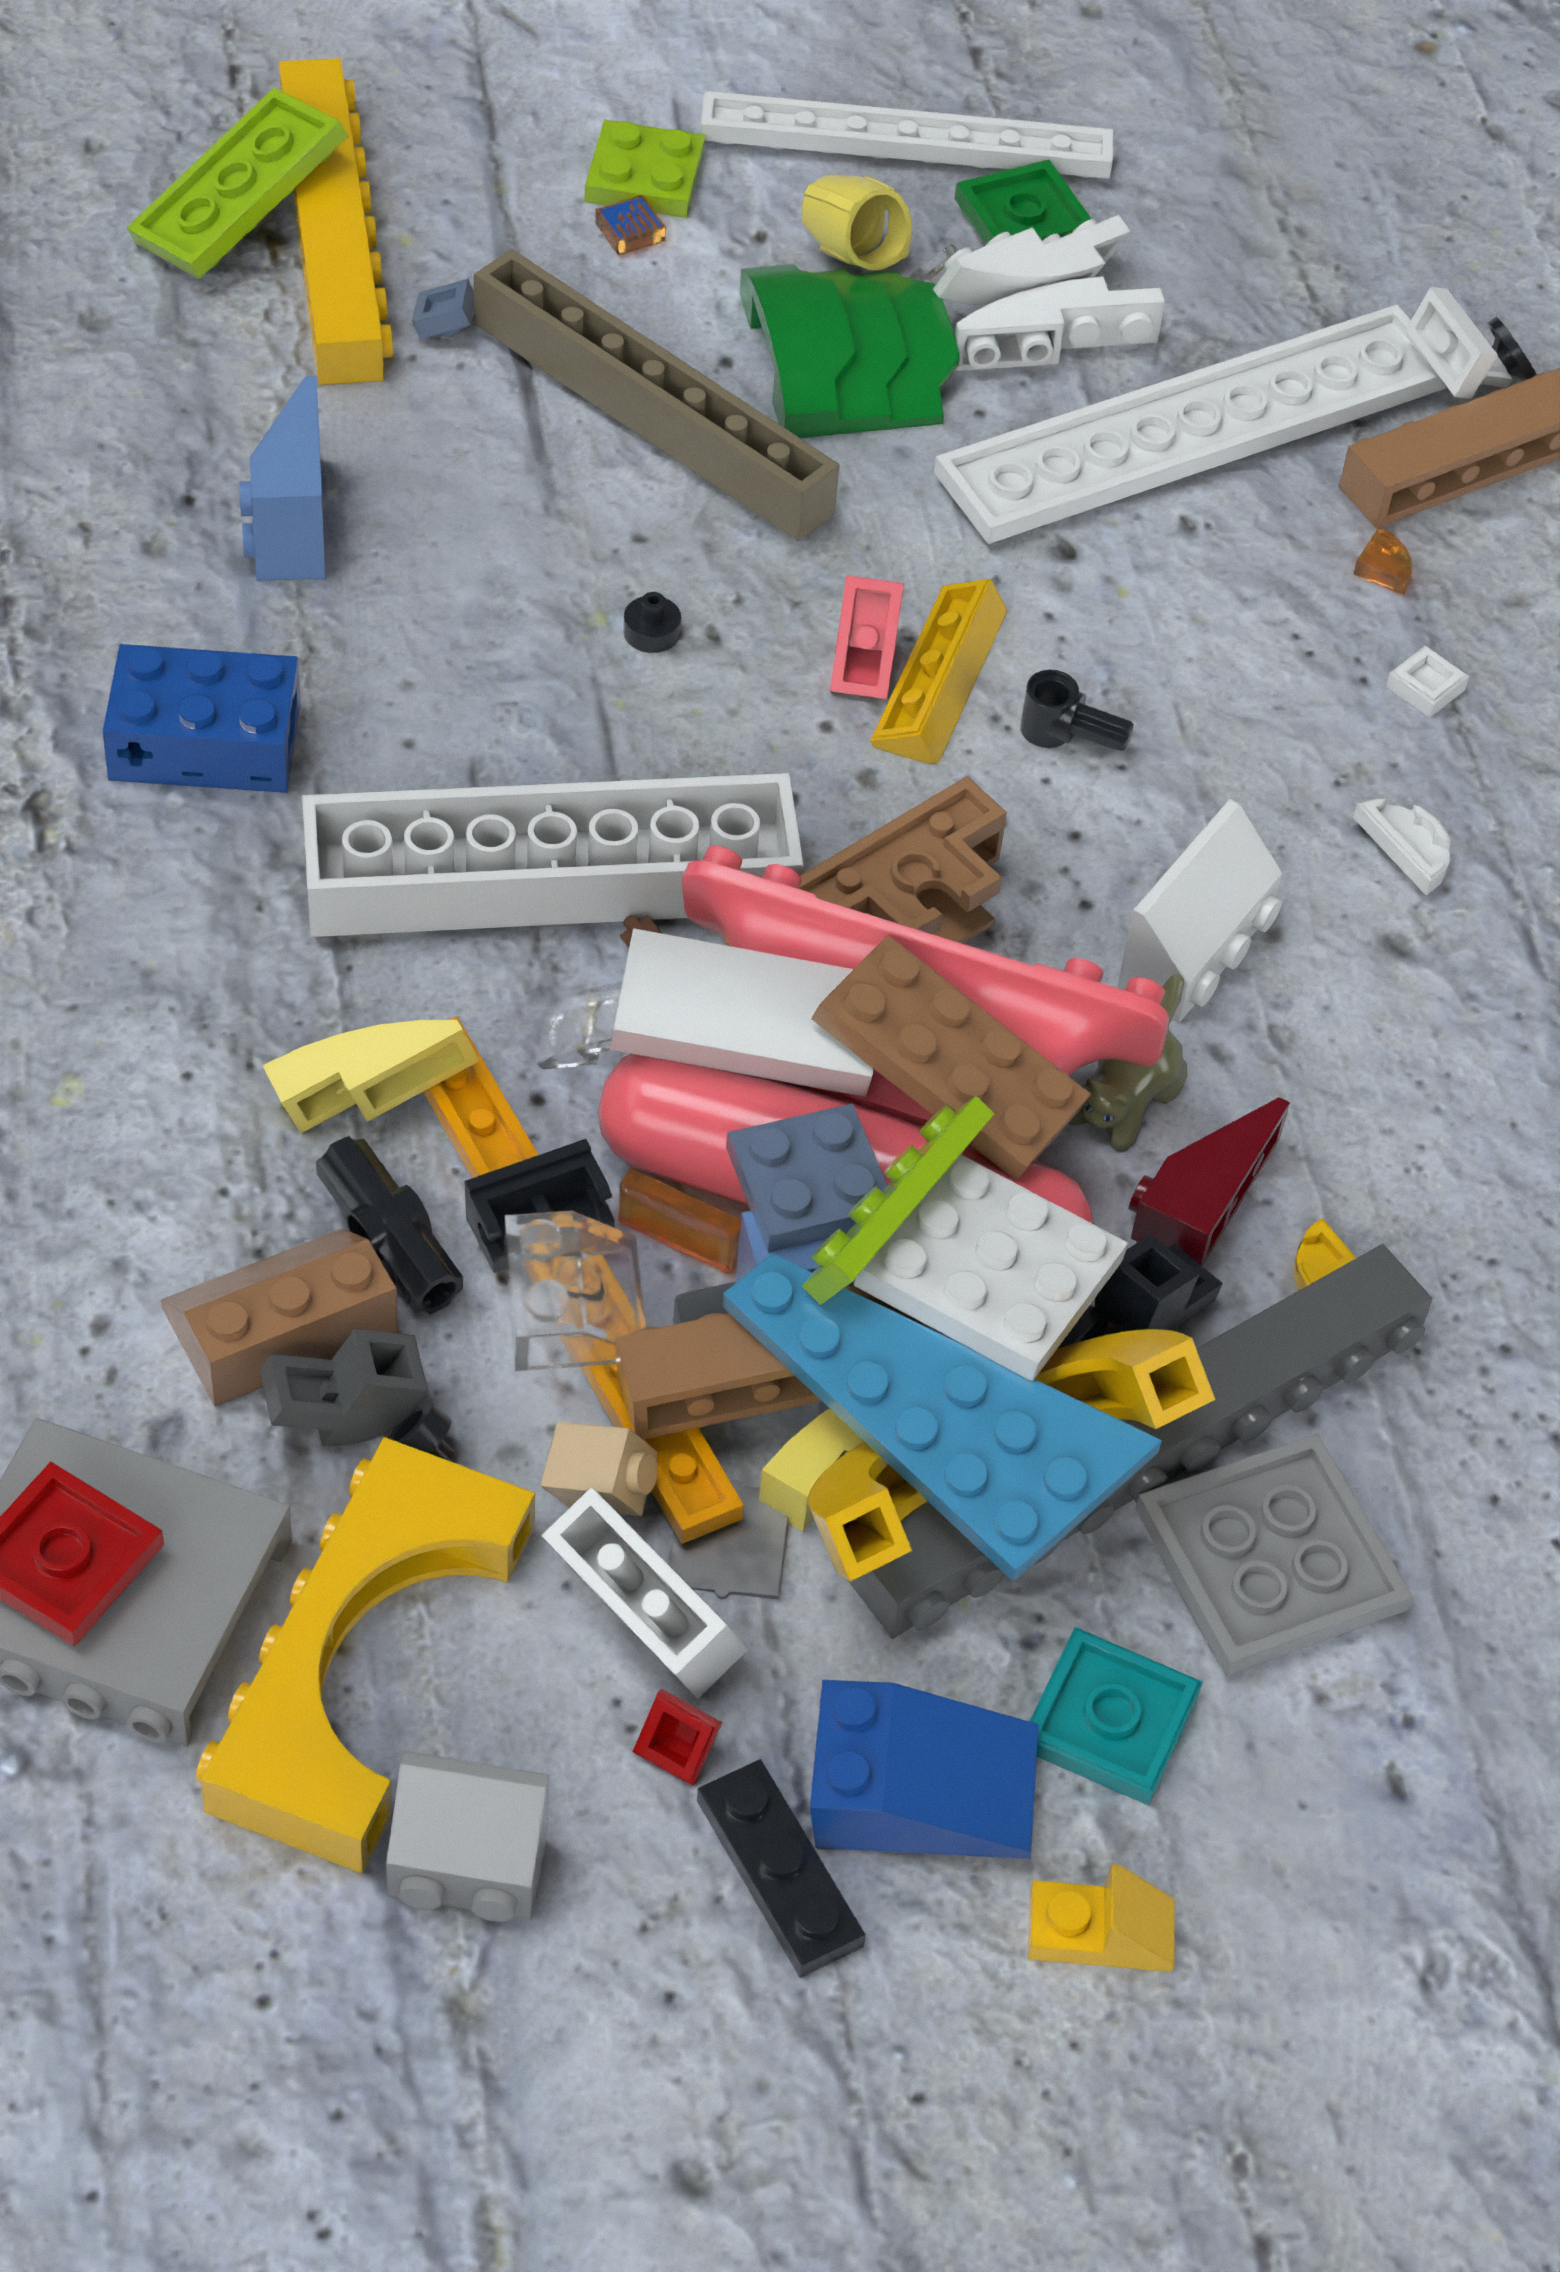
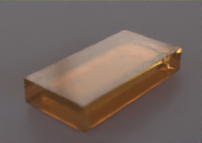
[618,1168,741,1275]

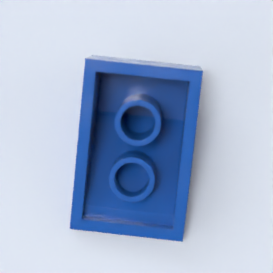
[810,1679,1039,1859]

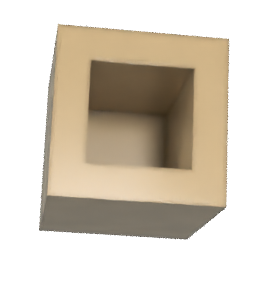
[540,1421,658,1517]

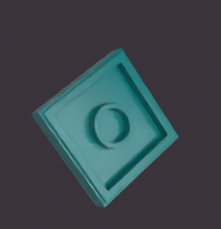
[1029,1627,1203,1806]

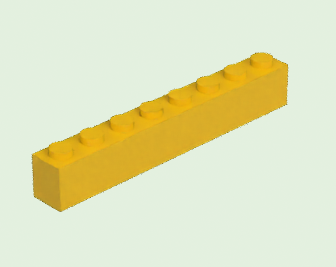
[279,58,393,385]

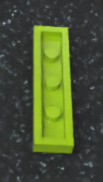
[802,1095,995,1305]

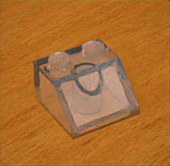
[504,1211,646,1371]

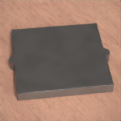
[668,1480,788,1600]

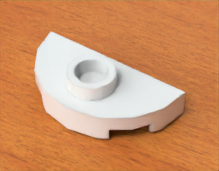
[1353,798,1451,895]

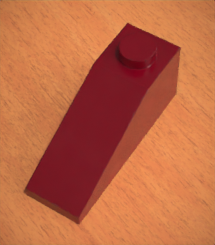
[1128,1097,1290,1267]

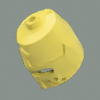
[801,174,912,271]

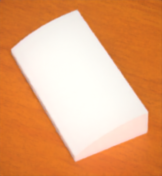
[610,928,873,1097]

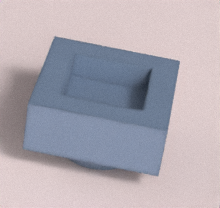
[412,279,474,340]

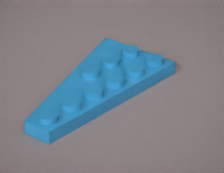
[722,1253,1162,1582]

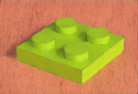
[584,119,706,218]

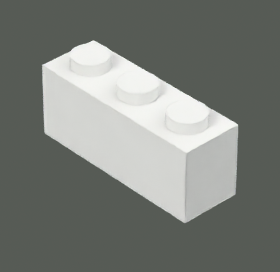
[541,1487,748,1699]

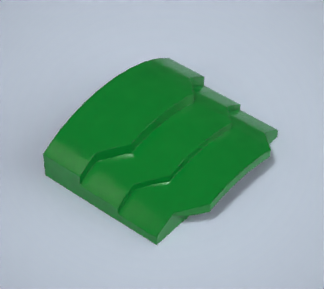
[740,264,960,438]

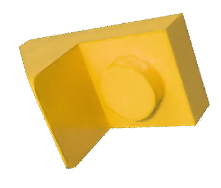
[1027,1863,1175,1972]

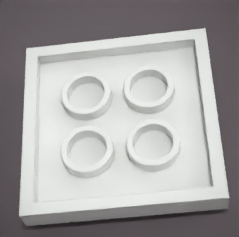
[854,1154,1128,1382]

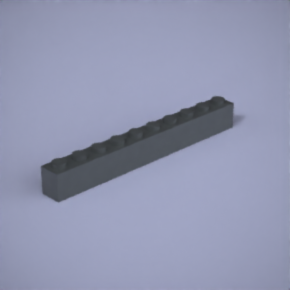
[847,1244,1433,1639]

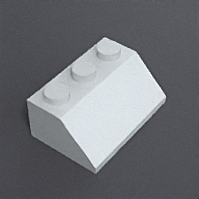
[1117,799,1282,1023]

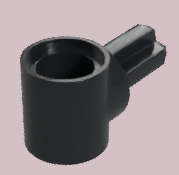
[1020,669,1134,751]

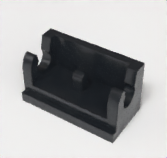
[464,1139,615,1273]

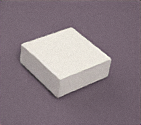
[1386,645,1469,718]

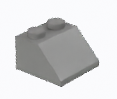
[386,1751,549,1922]

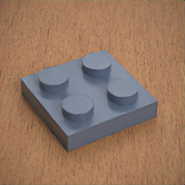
[726,1103,888,1252]

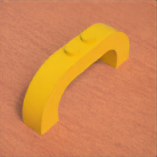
[808,1329,1215,1582]

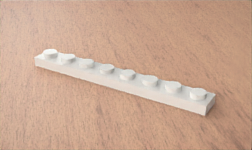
[700,91,1113,179]

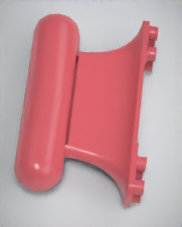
[597,846,1169,1224]

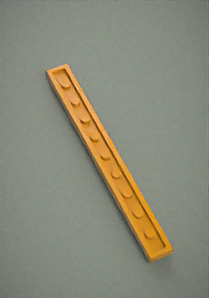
[423,1016,744,1544]

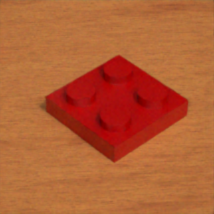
[0,1461,164,1647]

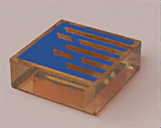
[595,195,666,255]

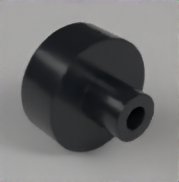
[623,592,681,653]
[388,1400,456,1461]

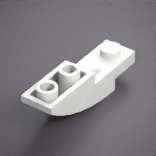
[933,215,1130,306]
[955,276,1165,371]

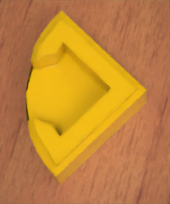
[1293,1218,1356,1291]

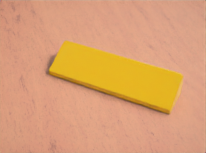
[870,579,1007,764]

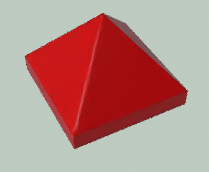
[632,1689,723,1786]

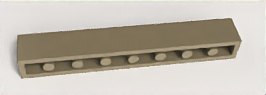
[474,248,840,541]

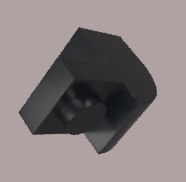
[1094,1234,1223,1332]

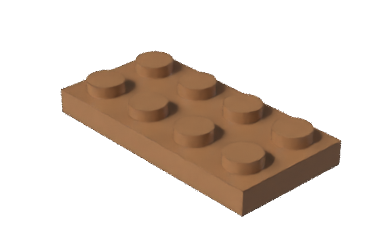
[811,935,1091,1181]

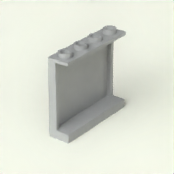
[0,1417,292,1747]

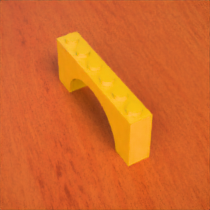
[196,1437,535,1874]

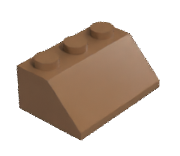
[160,1229,398,1407]

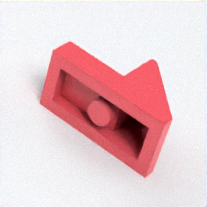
[830,575,904,699]

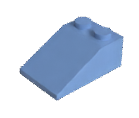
[239,376,326,581]

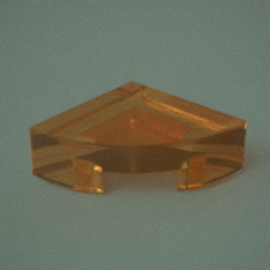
[1353,527,1412,595]

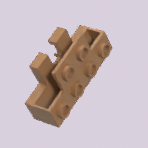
[799,776,1007,944]

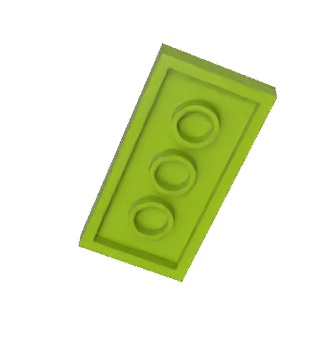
[126,87,348,279]

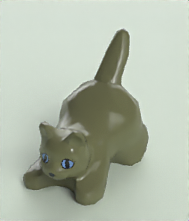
[1068,974,1188,1152]

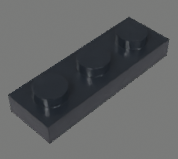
[697,1759,866,1978]

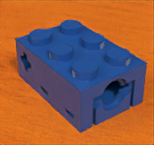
[102,644,301,793]

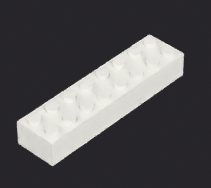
[302,773,803,937]

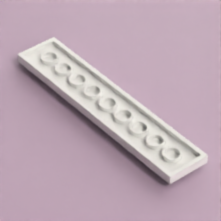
[934,304,1448,544]

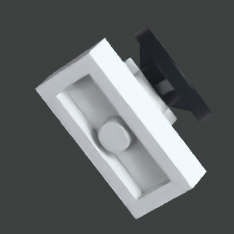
[1405,287,1537,399]

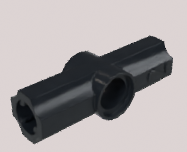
[316,1136,463,1315]

